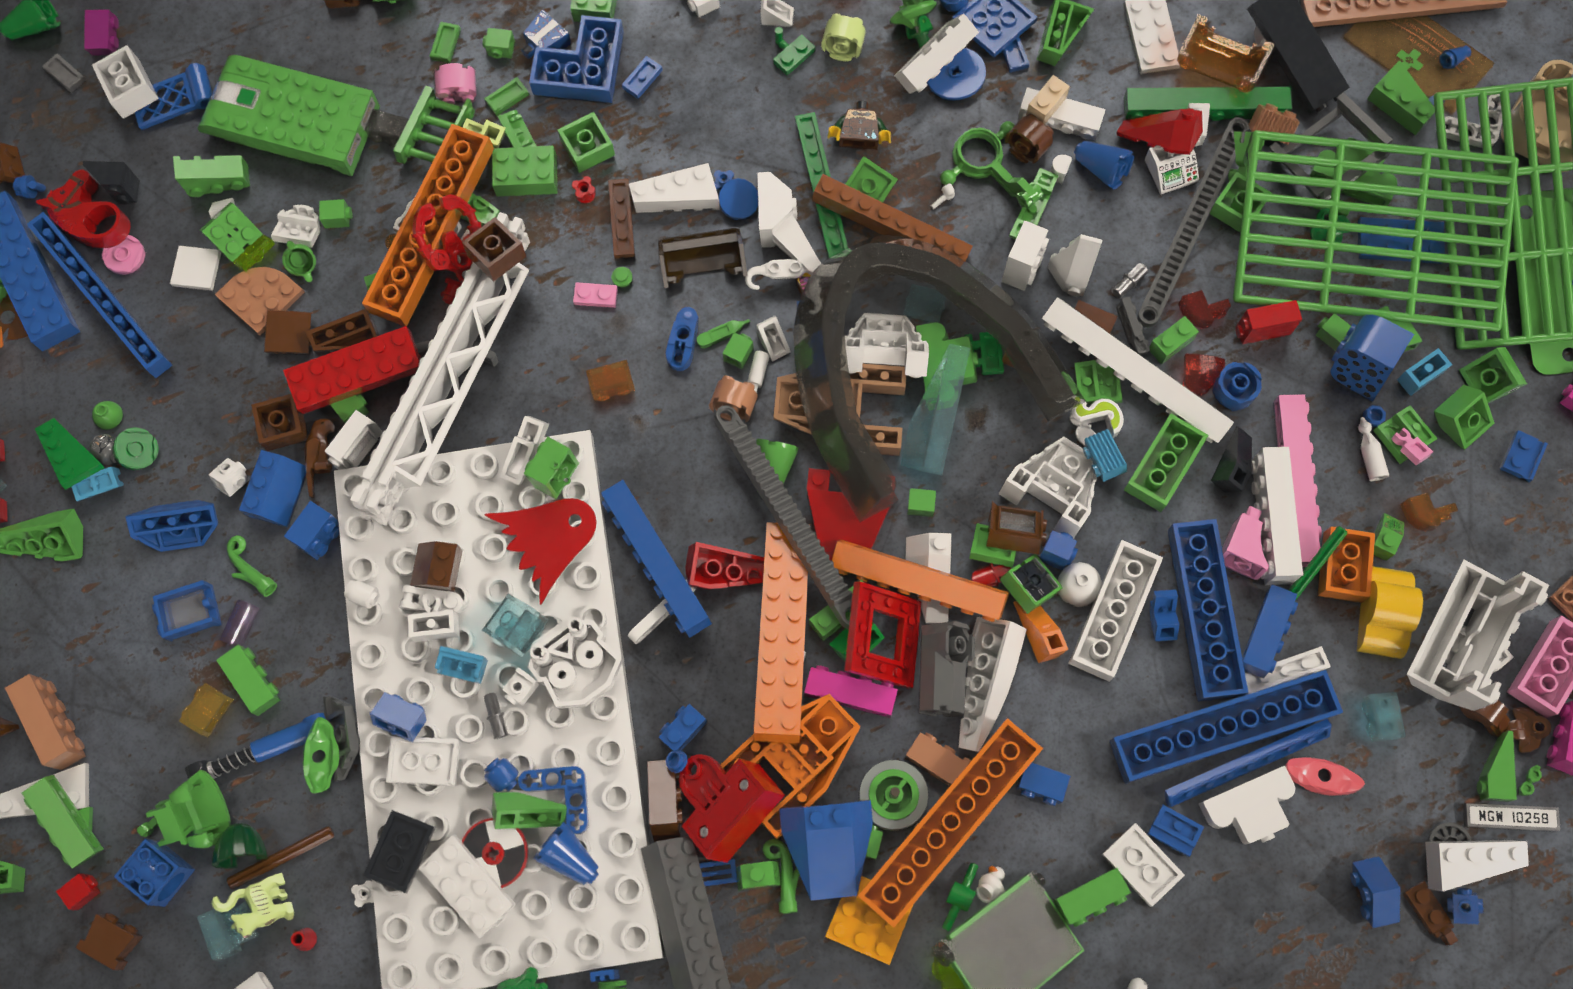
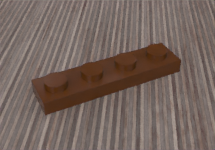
[608,178,635,259]

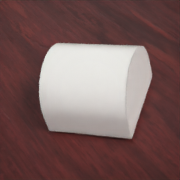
[1050,155,1072,183]

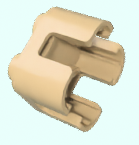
[1501,60,1573,172]

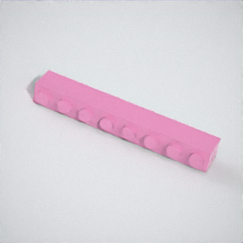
[1274,395,1322,567]

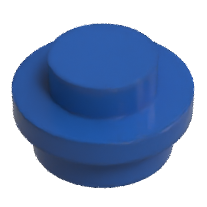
[666,750,687,773]

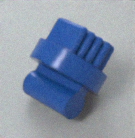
[13,175,46,199]

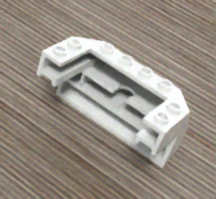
[1407,560,1549,711]

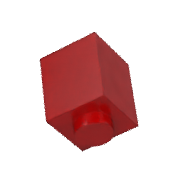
[56,873,101,910]

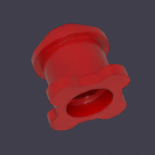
[572,176,596,203]
[440,278,463,305]

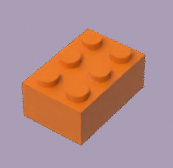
[1318,527,1375,603]

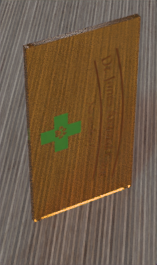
[1343,16,1494,114]

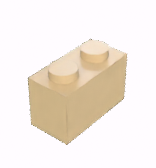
[1026,75,1070,125]

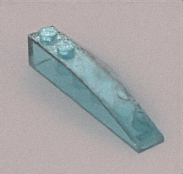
[900,344,970,475]

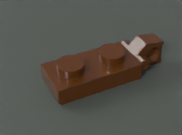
[1403,881,1458,946]

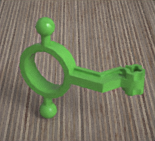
[940,121,1044,209]

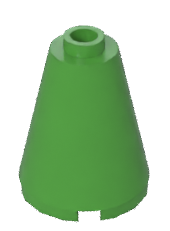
[756,439,799,497]

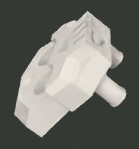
[528,616,623,709]

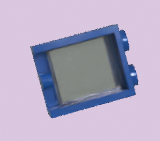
[152,580,222,641]

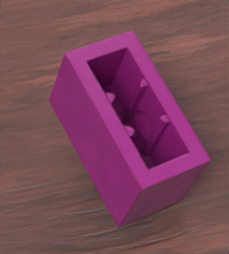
[84,9,119,56]

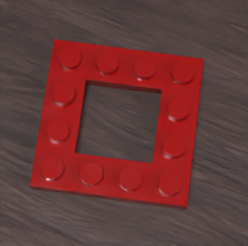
[845,581,921,688]

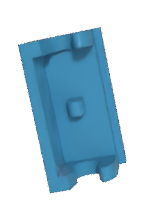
[72,467,124,501]
[435,646,488,684]

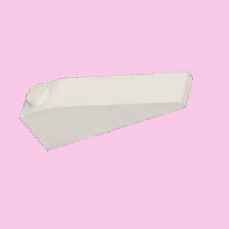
[1048,234,1102,296]

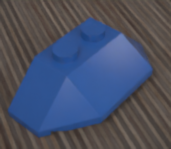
[125,500,219,552]

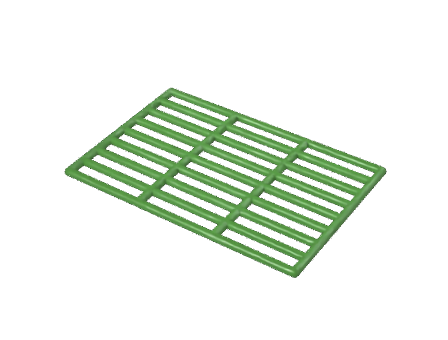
[1434,77,1573,350]
[1233,130,1519,332]

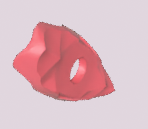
[1286,757,1365,796]

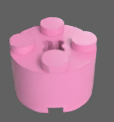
[434,63,476,104]

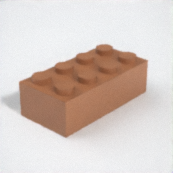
[5,674,86,770]

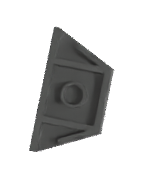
[323,696,360,781]

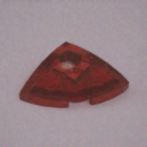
[1183,354,1225,397]

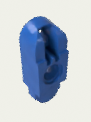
[666,307,699,371]

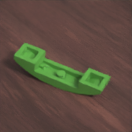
[1009,168,1059,239]

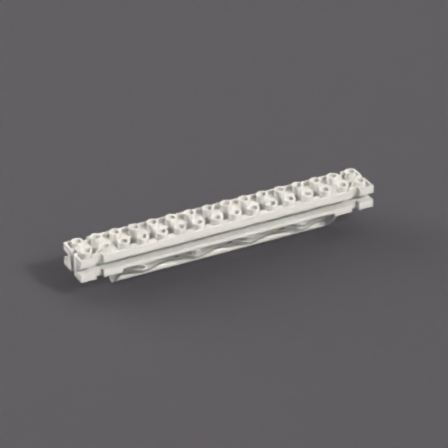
[350,212,530,526]

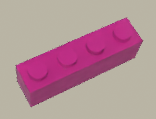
[804,665,898,718]

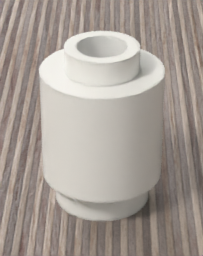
[344,580,380,609]

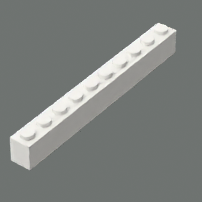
[1042,297,1234,443]

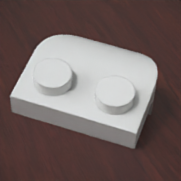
[271,205,320,248]

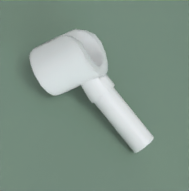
[931,184,955,209]

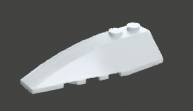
[959,617,1027,752]

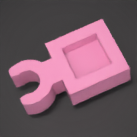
[1391,428,1433,465]

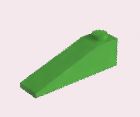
[0,509,83,561]

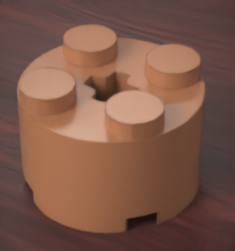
[709,376,758,422]

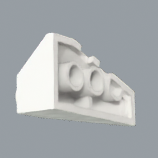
[905,533,951,624]

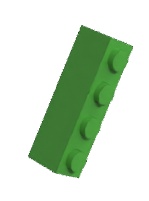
[22,775,104,868]

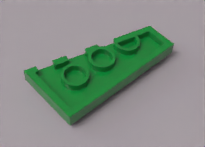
[34,418,104,490]

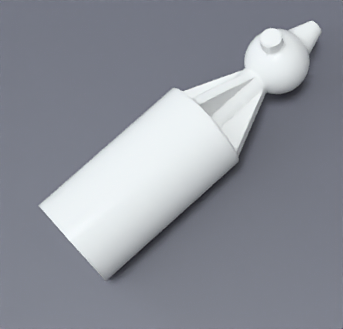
[1358,417,1389,481]

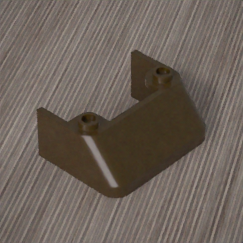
[658,228,748,288]

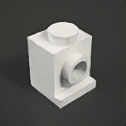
[502,667,539,706]

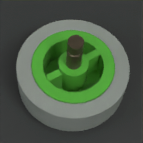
[859,760,928,831]

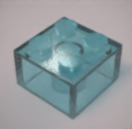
[482,593,548,657]

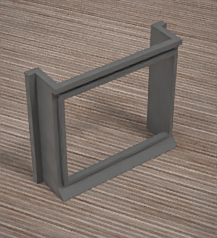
[1269,92,1393,200]

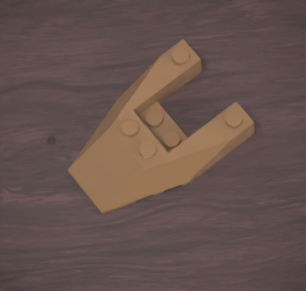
[774,363,906,456]

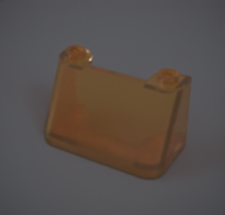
[1177,14,1275,92]

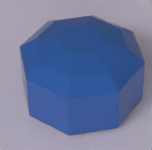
[1363,405,1386,427]

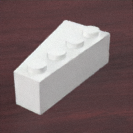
[894,14,979,94]
[1425,840,1528,891]

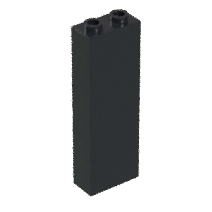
[1247,0,1350,113]

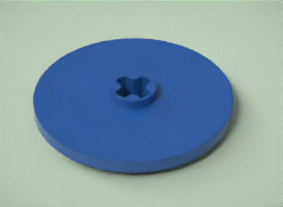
[927,48,986,100]

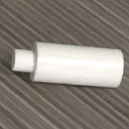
[747,351,770,393]

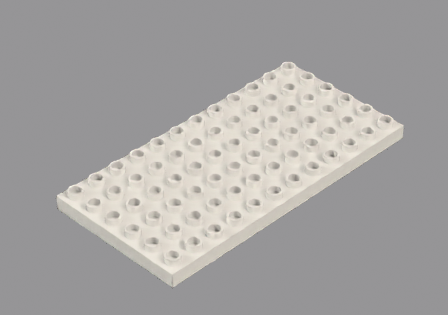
[334,430,665,989]

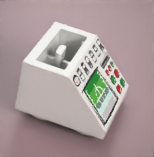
[1145,146,1199,195]

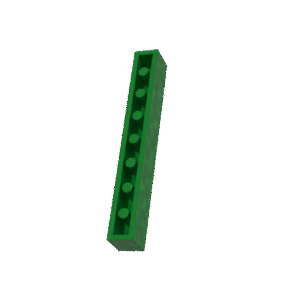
[1124,87,1292,121]

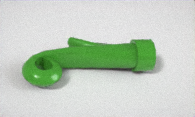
[227,535,277,597]
[763,839,800,914]

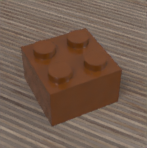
[462,217,527,282]
[251,394,308,451]

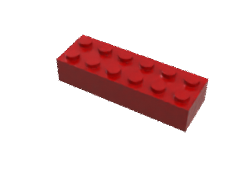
[283,326,421,414]

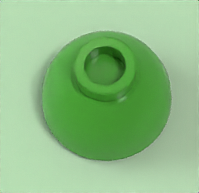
[92,401,123,430]

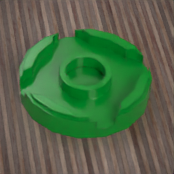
[113,427,159,470]

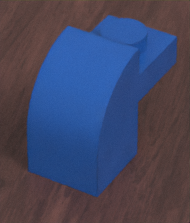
[1150,590,1180,641]

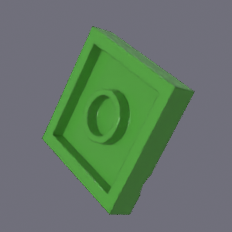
[845,156,898,202]
[969,523,1016,568]

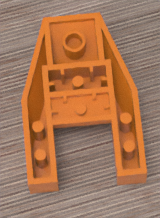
[720,694,861,839]

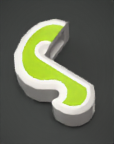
[1069,398,1124,438]

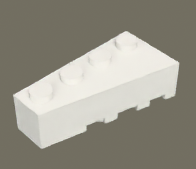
[629,163,720,213]

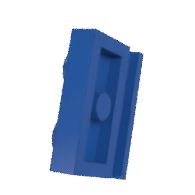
[1500,430,1548,482]
[1147,805,1204,857]

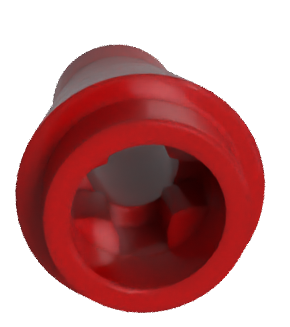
[291,927,317,951]

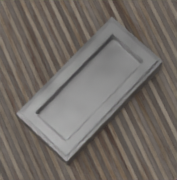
[42,53,86,93]

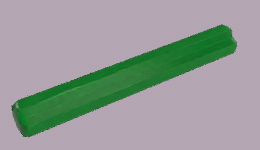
[1288,526,1348,600]

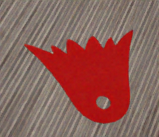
[484,498,597,605]

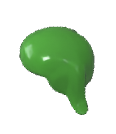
[282,241,316,282]

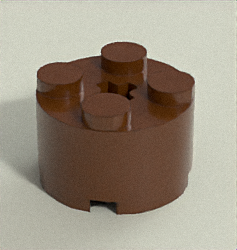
[1005,113,1054,164]

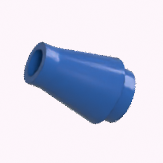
[1439,45,1471,69]

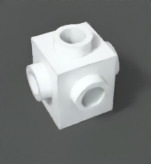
[209,458,249,497]

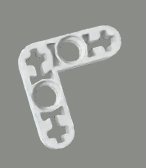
[1436,94,1502,148]

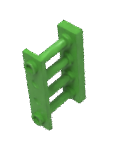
[393,86,475,164]

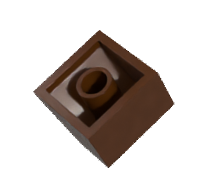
[410,541,463,592]

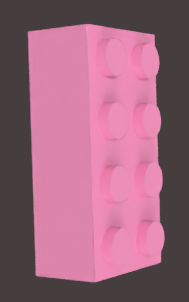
[1507,616,1573,718]

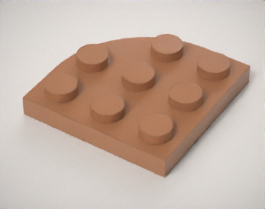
[215,267,305,336]

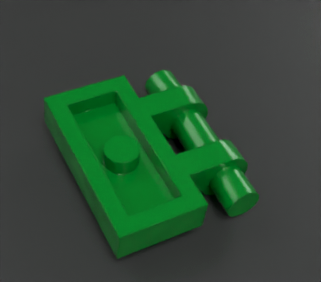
[964,331,1004,375]

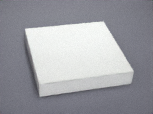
[170,246,221,291]

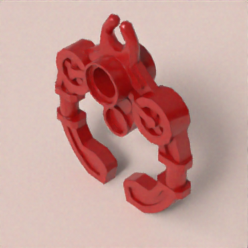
[411,194,482,283]

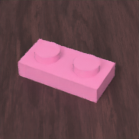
[573,283,618,308]

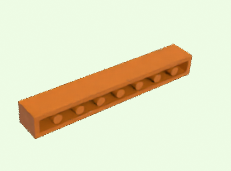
[832,540,1009,622]

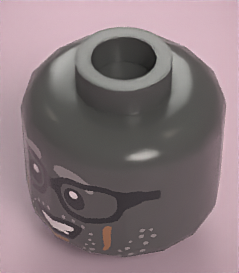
[89,434,118,465]

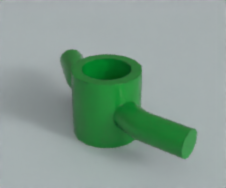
[942,863,978,931]

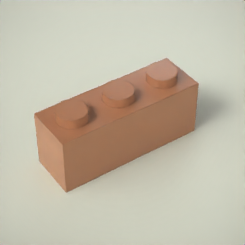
[905,732,971,787]

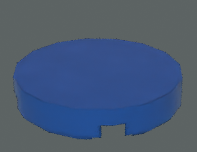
[719,178,759,220]

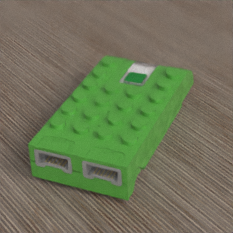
[198,55,380,176]

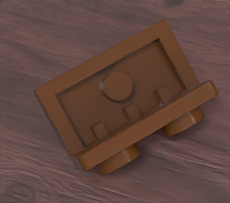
[0,142,25,183]

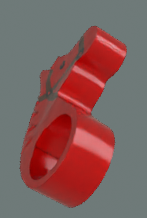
[36,169,130,248]

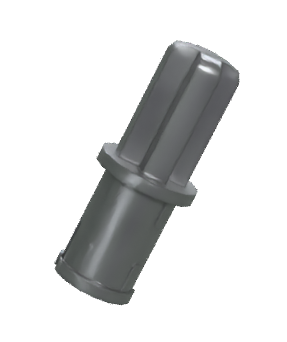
[1111,263,1148,299]
[484,693,508,739]

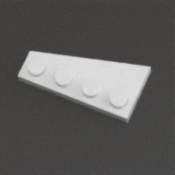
[0,763,89,819]

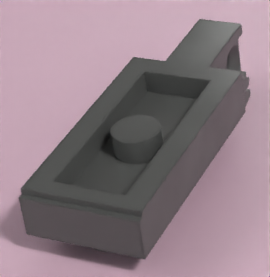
[1116,297,1150,355]

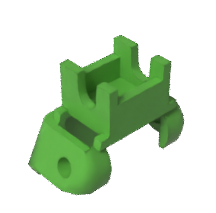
[146,770,231,848]

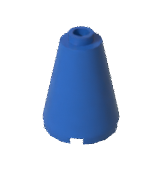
[1074,141,1134,189]
[533,822,599,885]

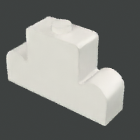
[1199,766,1295,844]

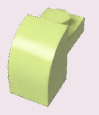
[463,118,505,148]

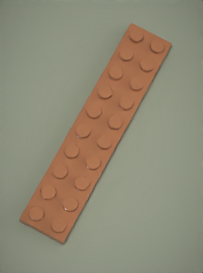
[1300,0,1507,27]

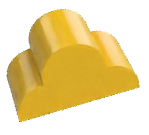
[1357,566,1423,659]

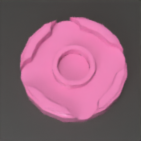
[102,235,145,275]

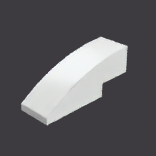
[500,416,549,485]

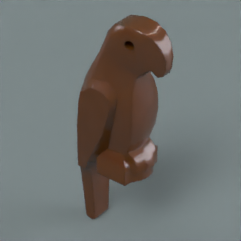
[305,419,335,498]

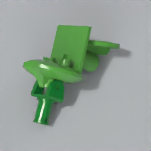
[889,0,937,49]

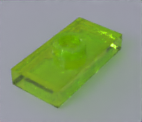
[233,234,275,272]

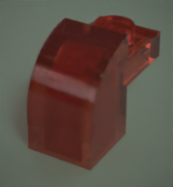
[1178,290,1231,328]

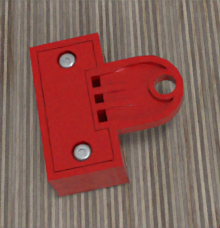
[679,754,785,863]

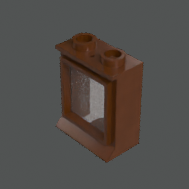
[986,501,1047,554]

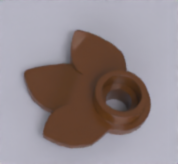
[1503,707,1551,753]

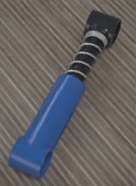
[185,713,326,779]

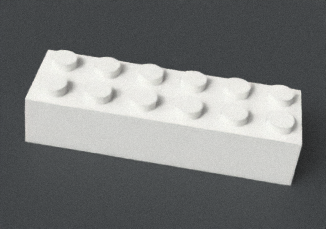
[1251,447,1303,585]
[1068,540,1163,682]

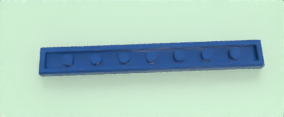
[1165,719,1332,807]

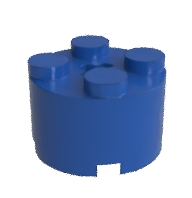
[1212,362,1262,411]

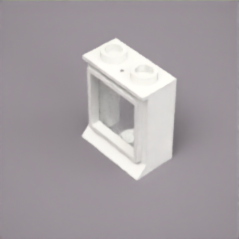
[324,410,383,470]

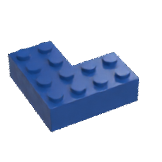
[529,15,624,103]

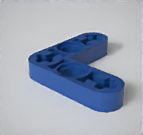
[518,766,589,835]

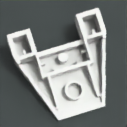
[840,313,929,378]
[999,437,1097,539]

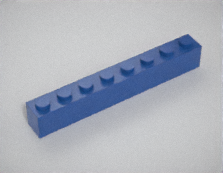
[601,480,712,638]

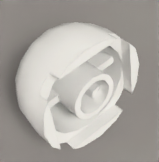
[1058,562,1102,607]

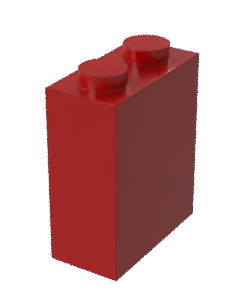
[1235,300,1302,344]

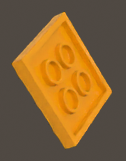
[825,876,914,965]

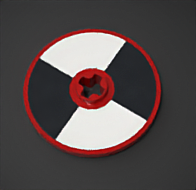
[462,818,529,888]

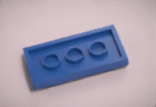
[1358,217,1445,264]

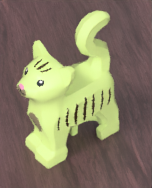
[211,873,294,938]

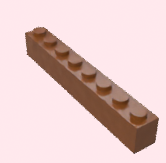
[812,174,973,272]

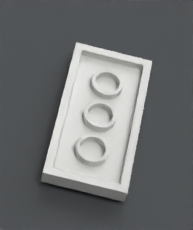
[1124,0,1181,74]
[419,835,515,938]

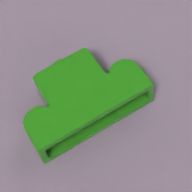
[1309,137,1398,206]
[916,322,979,411]

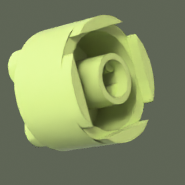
[821,14,866,61]

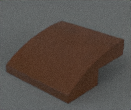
[264,310,311,355]

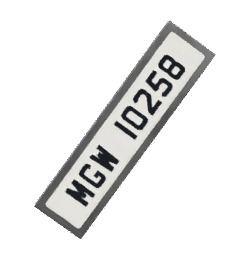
[1463,803,1560,831]

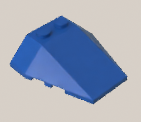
[779,800,873,900]

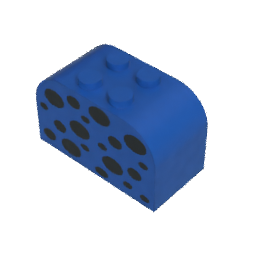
[1331,315,1414,402]

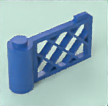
[135,63,213,130]

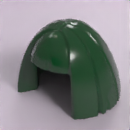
[212,823,267,869]

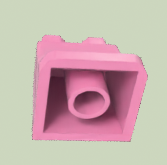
[1222,506,1269,580]

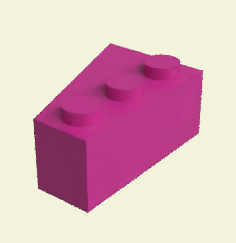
[1547,701,1573,776]

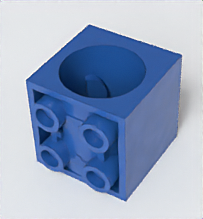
[114,839,196,907]

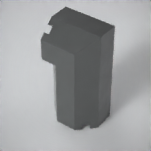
[919,621,975,717]

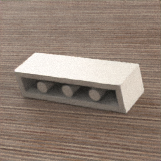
[1018,88,1105,140]

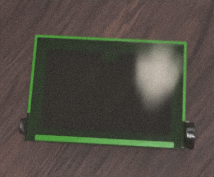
[932,871,1084,989]

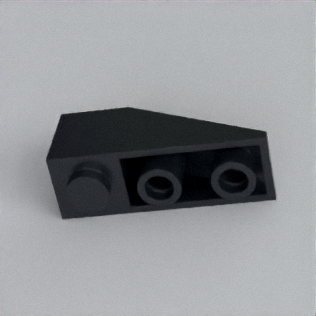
[1211,426,1252,492]

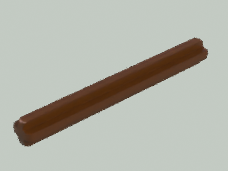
[226,826,334,889]

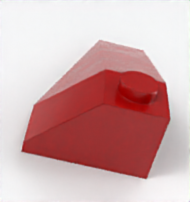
[1117,108,1203,155]
[685,542,765,590]

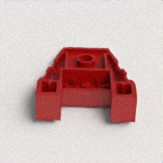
[807,468,895,561]

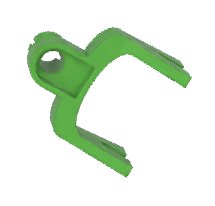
[1228,131,1265,181]

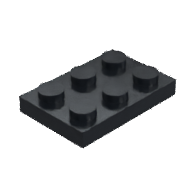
[363,810,436,894]

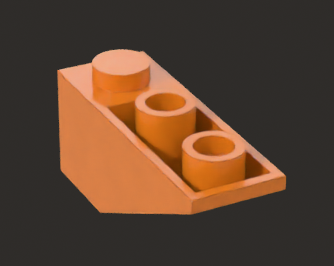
[1013,601,1068,663]

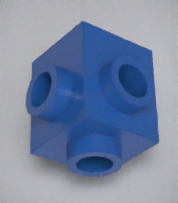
[1447,888,1483,924]

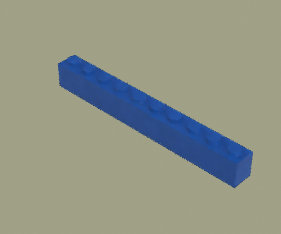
[27,212,173,378]

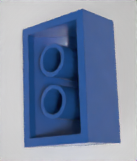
[239,450,306,527]

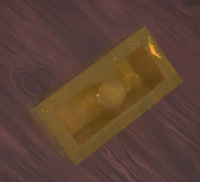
[179,683,234,737]

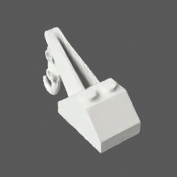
[745,172,822,290]

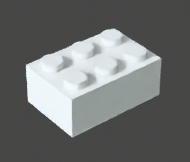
[92,45,159,118]
[1002,221,1049,291]

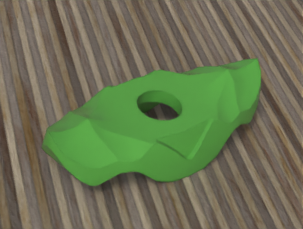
[302,717,339,794]

